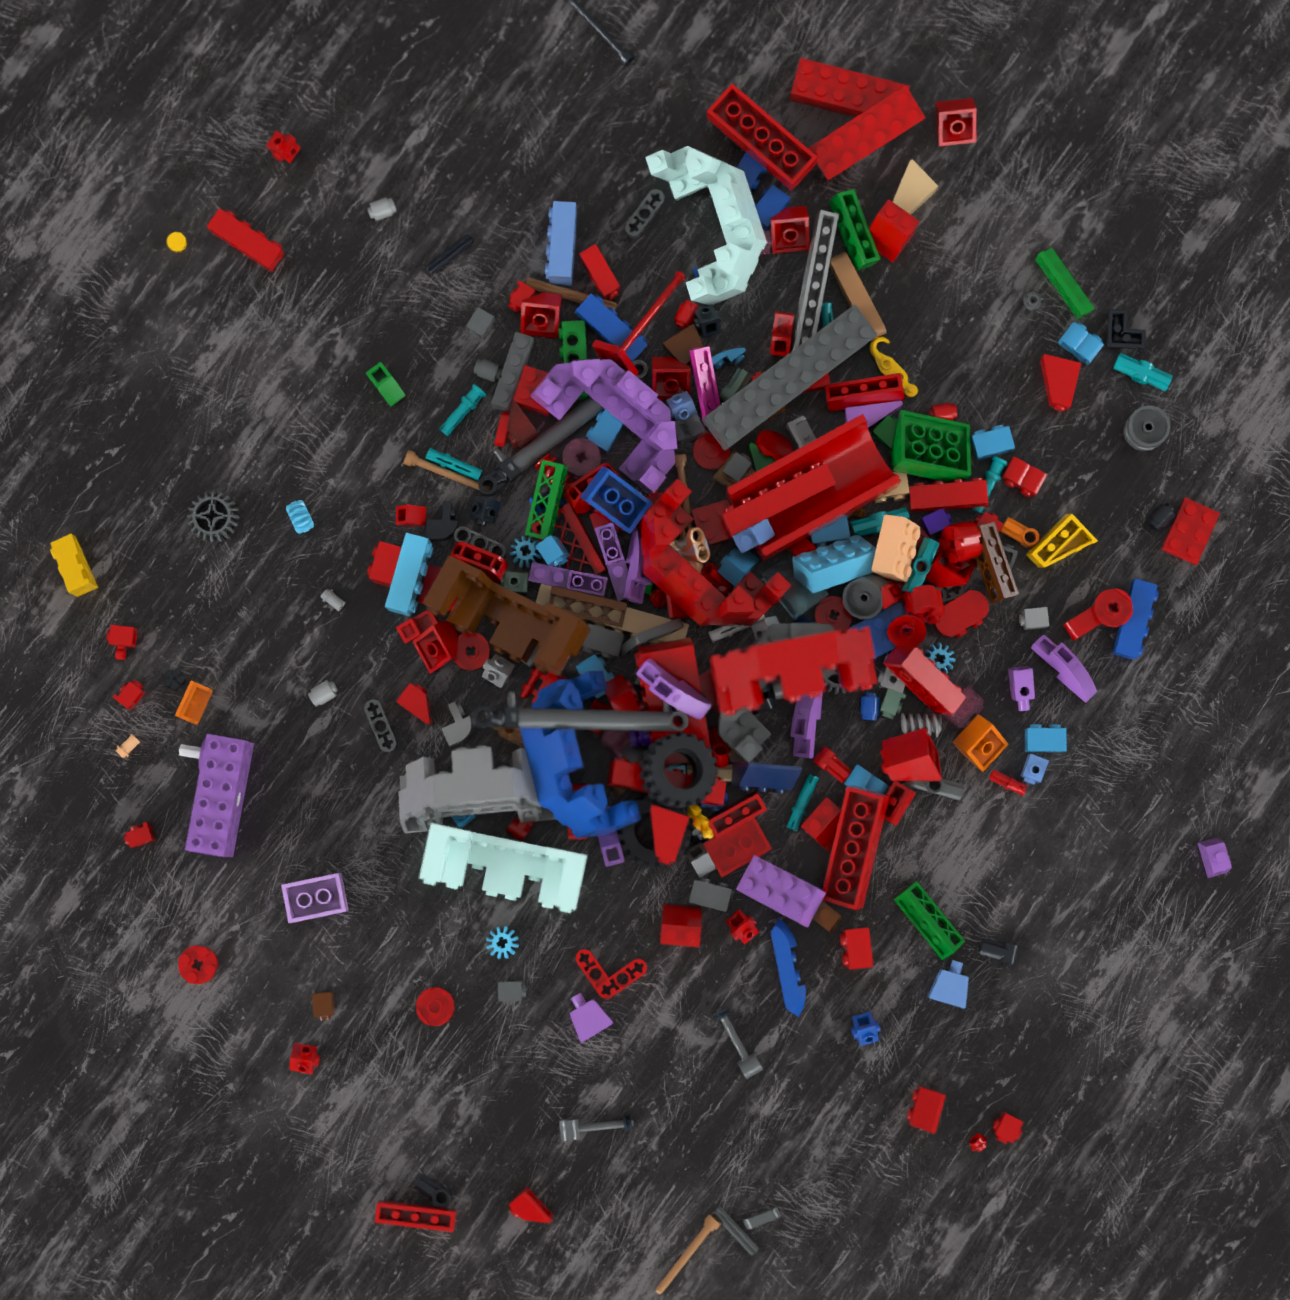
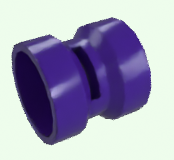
[629,730,651,748]

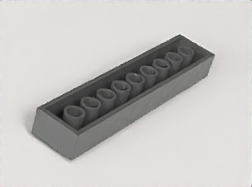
[702,305,878,451]

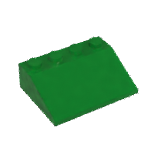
[891,410,971,483]

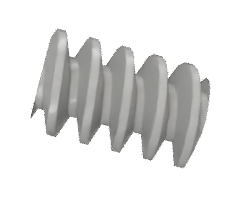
[901,713,942,738]

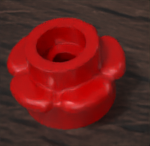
[650,589,667,608]
[969,1133,987,1152]

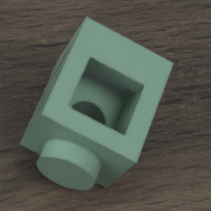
[501,571,529,594]
[880,688,906,720]

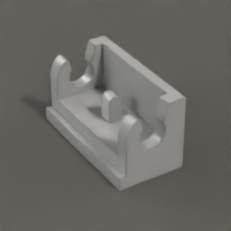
[786,416,816,449]

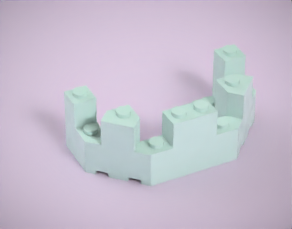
[646,146,767,305]
[419,824,587,913]

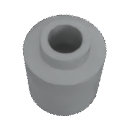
[367,197,397,221]
[308,680,338,706]

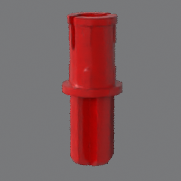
[989,770,1028,796]

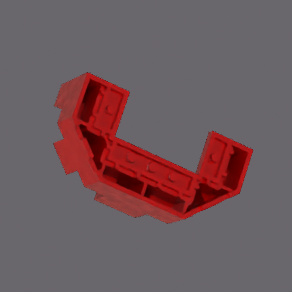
[640,479,792,626]
[709,627,877,716]

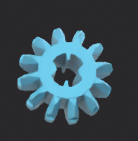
[286,500,314,534]
[510,535,542,568]
[924,643,955,674]
[486,926,519,959]

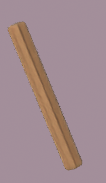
[526,277,617,310]

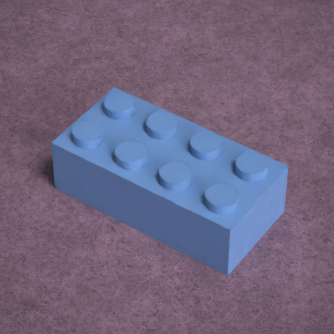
[545,201,577,286]

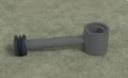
[713,1007,763,1079]
[559,1115,634,1141]

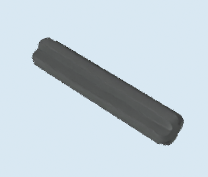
[713,1206,758,1255]

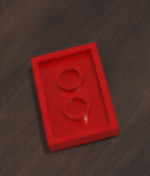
[1161,497,1220,566]
[703,818,772,878]

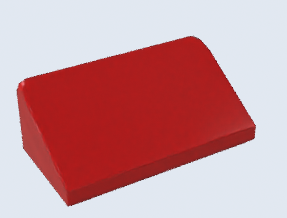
[881,582,903,609]

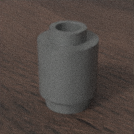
[474,359,503,382]

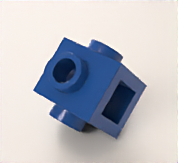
[851,1011,881,1046]

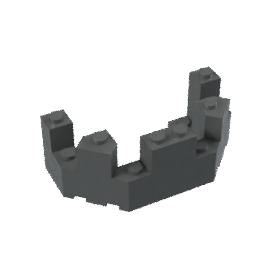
[716,623,837,762]

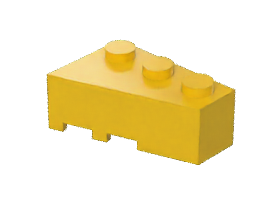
[1026,514,1098,568]
[50,534,98,597]

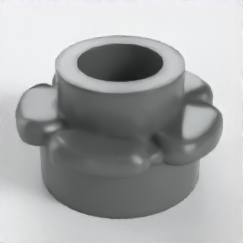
[1023,292,1042,310]

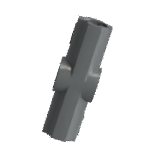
[904,779,964,801]

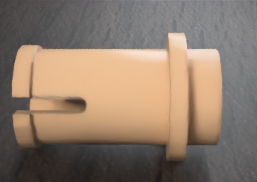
[116,734,140,758]

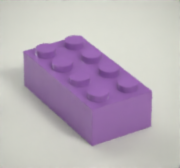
[736,855,826,928]

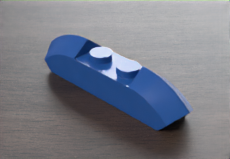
[770,919,806,1017]

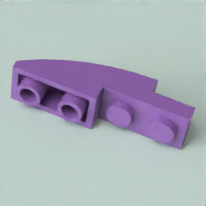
[595,523,628,601]
[623,527,651,604]
[528,562,608,596]
[1031,635,1097,703]
[636,658,713,719]
[790,692,823,758]

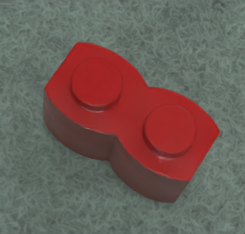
[1001,457,1047,497]

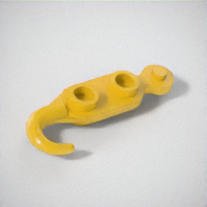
[870,337,918,398]
[686,804,713,839]

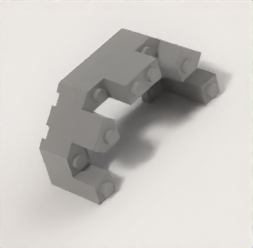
[398,746,557,833]

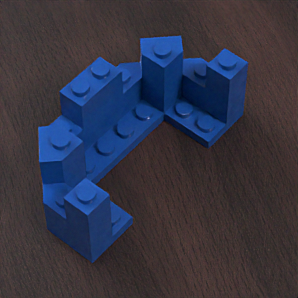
[520,671,641,838]

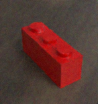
[707,790,767,839]

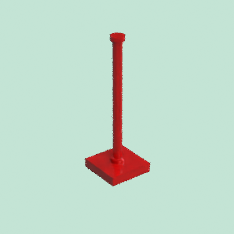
[592,271,686,376]

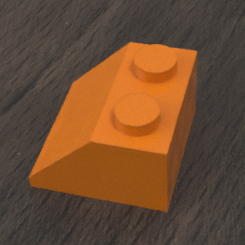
[953,714,1009,772]

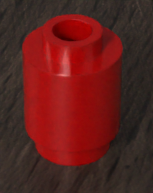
[673,300,698,330]
[928,402,958,421]

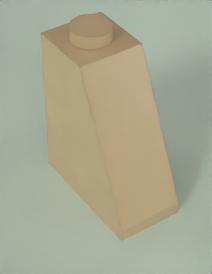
[893,159,938,215]

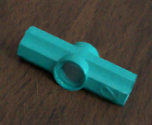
[1113,353,1173,391]
[850,507,910,537]
[902,537,940,593]

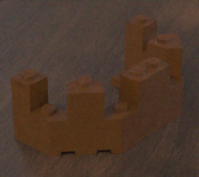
[423,555,591,676]

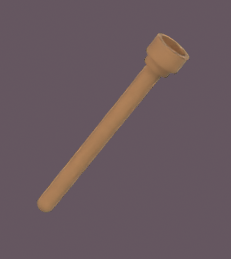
[403,450,491,491]
[674,454,696,541]
[656,1214,722,1294]

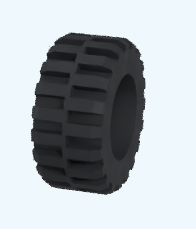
[639,732,718,809]
[618,793,692,867]

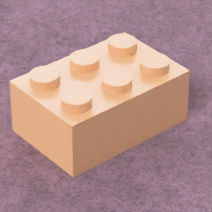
[871,514,920,582]

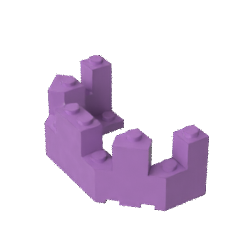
[530,359,677,493]

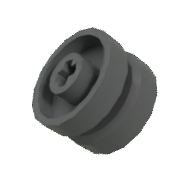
[1123,405,1171,451]
[842,572,888,619]

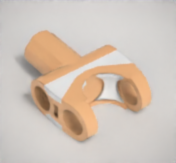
[670,527,710,574]

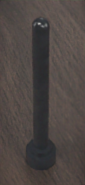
[568,0,635,67]

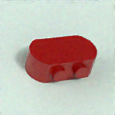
[565,463,622,514]
[450,542,508,585]
[933,590,989,638]

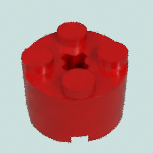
[938,521,983,564]
[903,585,945,624]

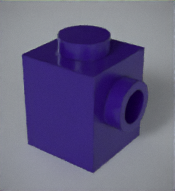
[920,508,952,537]

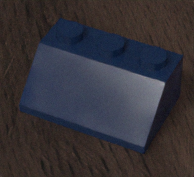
[731,762,802,794]

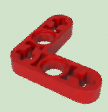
[576,949,647,999]

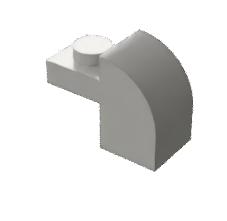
[442,702,473,747]

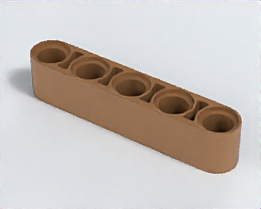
[829,251,886,340]

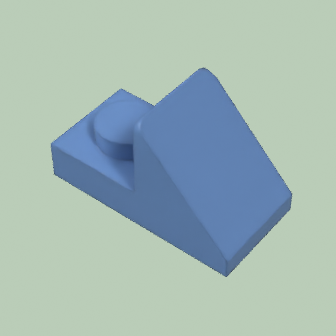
[732,519,775,553]

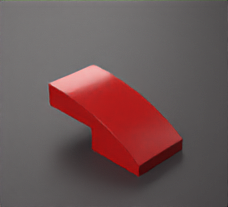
[396,610,440,644]

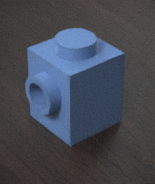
[1020,754,1049,785]

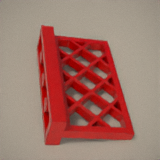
[532,503,608,590]

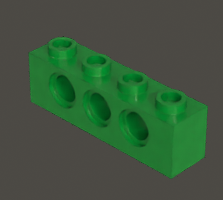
[829,189,880,271]
[559,320,589,400]

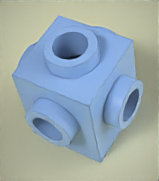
[666,391,697,421]

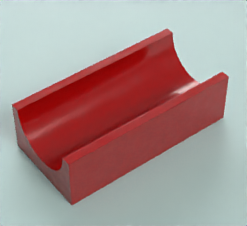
[726,414,901,562]

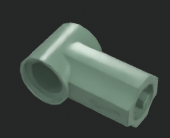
[719,368,752,402]

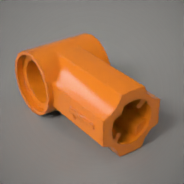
[1000,517,1039,548]

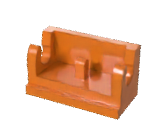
[175,681,213,725]

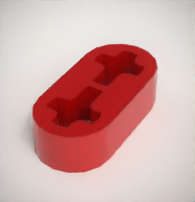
[495,411,512,447]

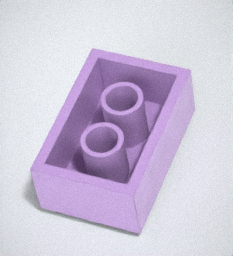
[281,873,349,923]

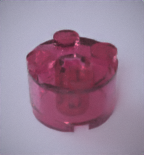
[562,438,601,479]

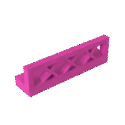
[689,346,721,426]

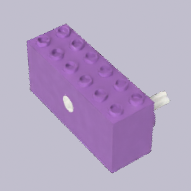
[179,734,254,857]

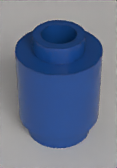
[860,693,881,720]

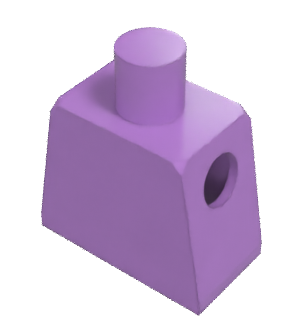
[1007,666,1035,711]
[1197,838,1232,878]
[570,993,613,1043]

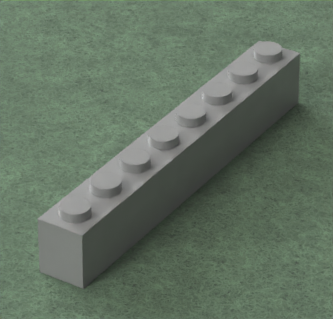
[789,210,839,353]

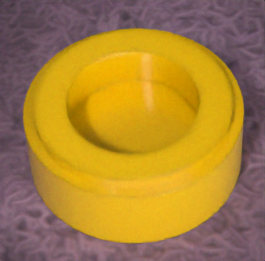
[167,232,187,252]

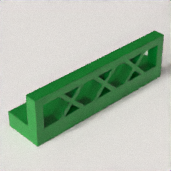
[1035,247,1095,320]
[525,460,569,539]
[893,881,965,960]

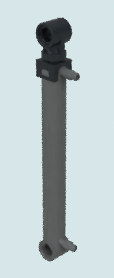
[478,360,648,497]
[470,692,688,732]

